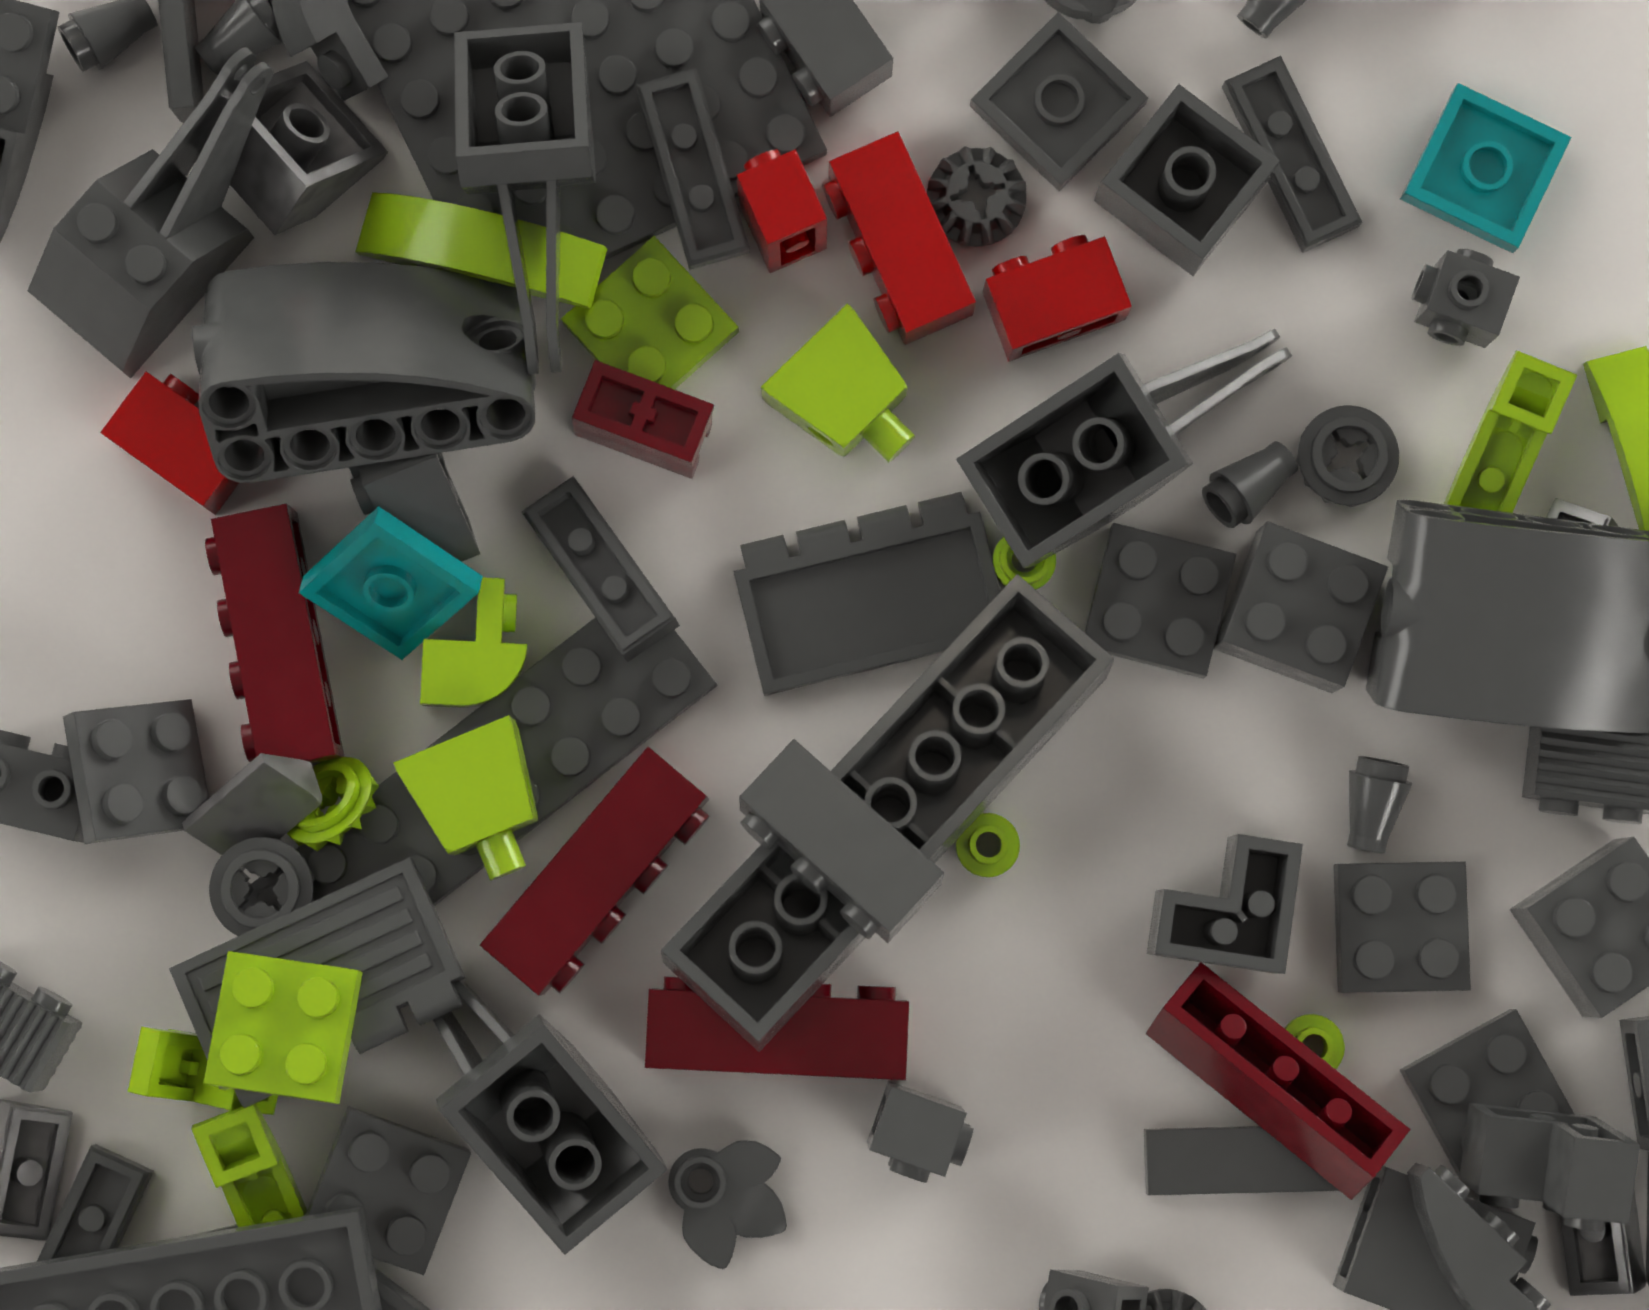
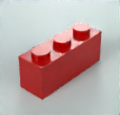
[822,131,976,345]

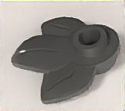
[668,1140,787,1269]

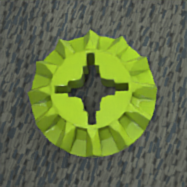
[287,757,379,851]

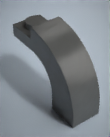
[271,0,388,101]

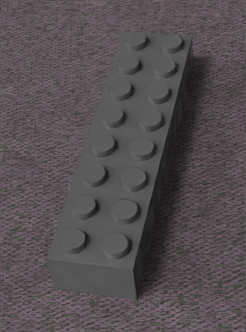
[661,574,1114,1052]

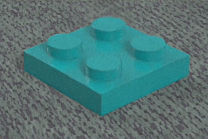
[1400,83,1572,253]
[298,506,483,660]

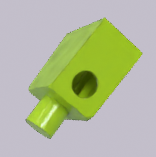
[761,303,915,463]
[393,715,538,881]

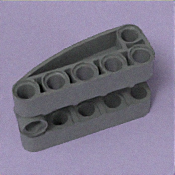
[192,262,536,483]
[1366,500,1649,733]

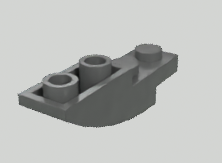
[0,0,60,243]
[1407,1163,1551,1310]

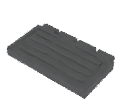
[734,492,1000,696]
[169,857,465,1108]

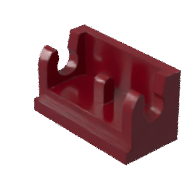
[572,360,714,479]

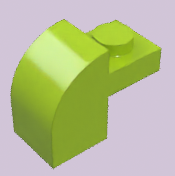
[420,577,528,708]
[127,1026,278,1115]

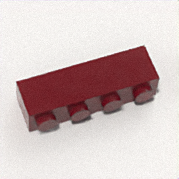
[205,503,345,765]
[479,747,710,996]
[1145,962,1411,1200]
[645,976,909,1080]

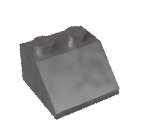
[230,61,388,235]

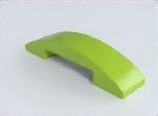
[355,192,607,309]
[1583,346,1649,531]
[1444,350,1577,513]
[191,1103,307,1227]

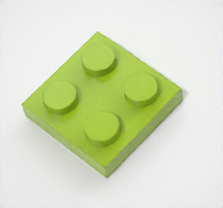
[561,236,739,390]
[203,951,363,1104]

